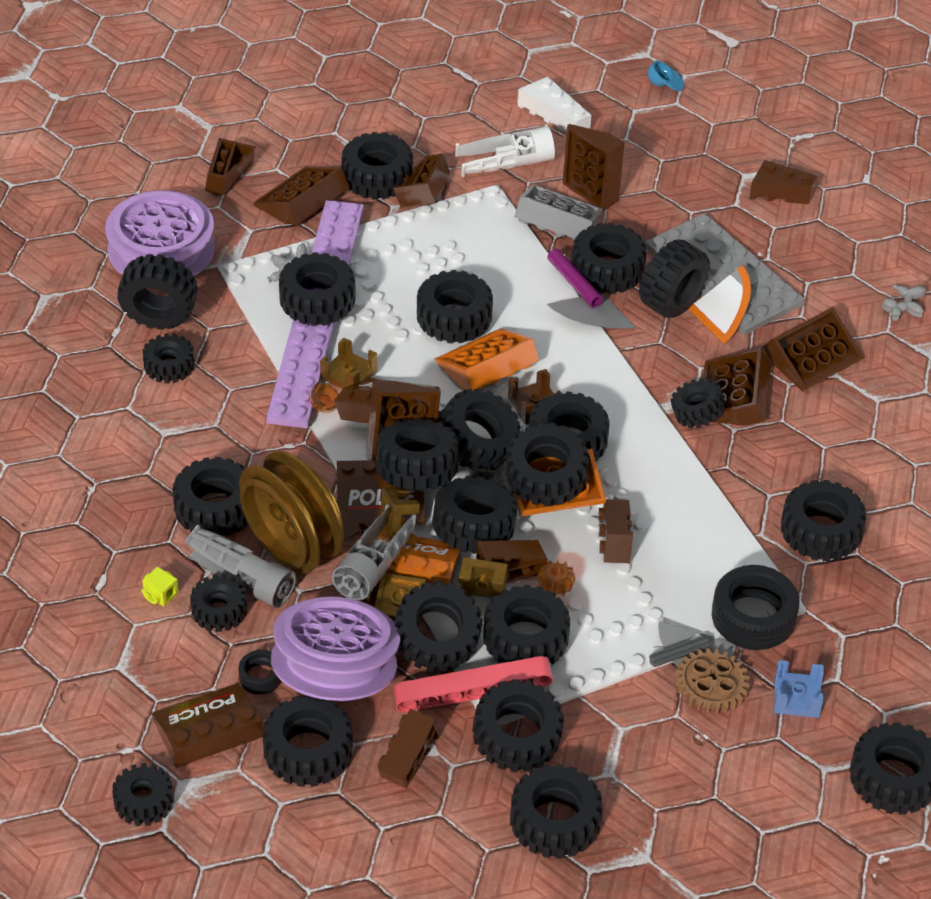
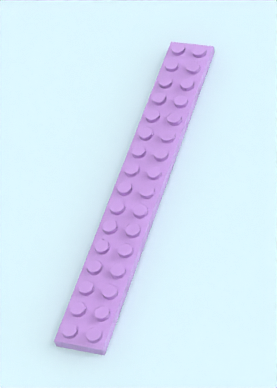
[266,200,364,428]

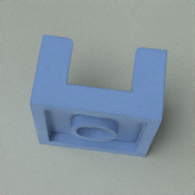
[773,660,824,718]

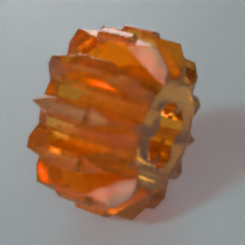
[537,560,575,597]

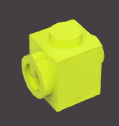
[141,567,179,607]

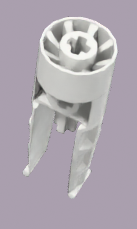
[455,126,555,177]

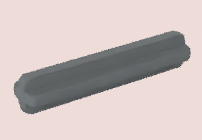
[649,635,711,667]

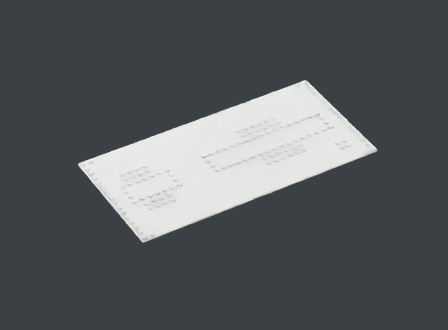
[218,185,806,727]

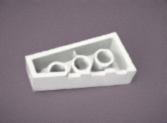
[518,77,591,133]

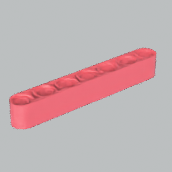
[393,656,553,712]

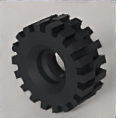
[142,333,195,384]
[670,378,726,428]
[190,575,247,632]
[112,763,174,826]

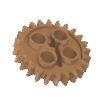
[675,648,750,714]

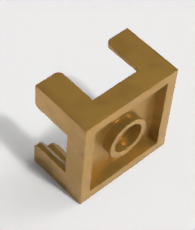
[320,337,378,389]
[380,487,420,545]
[458,557,508,598]
[374,573,426,629]

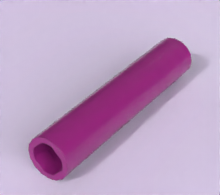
[547,249,603,308]

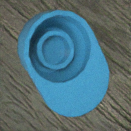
[647,60,684,91]

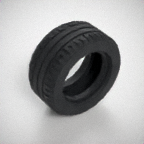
[711,565,800,650]

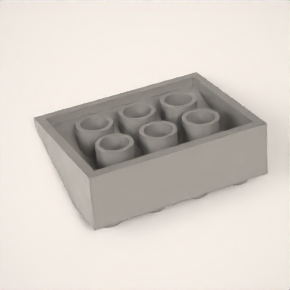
[514,184,603,241]

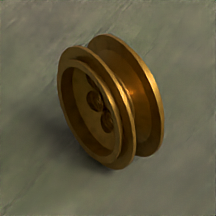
[239,450,344,573]

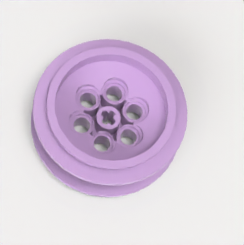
[105,190,215,276]
[271,597,400,701]

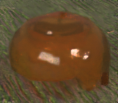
[309,381,338,413]

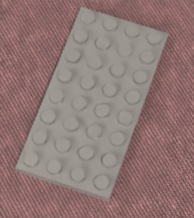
[645,213,805,336]

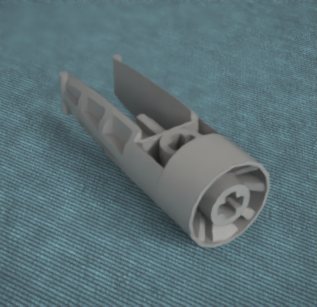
[332,504,416,600]
[184,525,296,608]

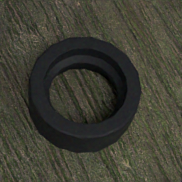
[238,650,281,694]

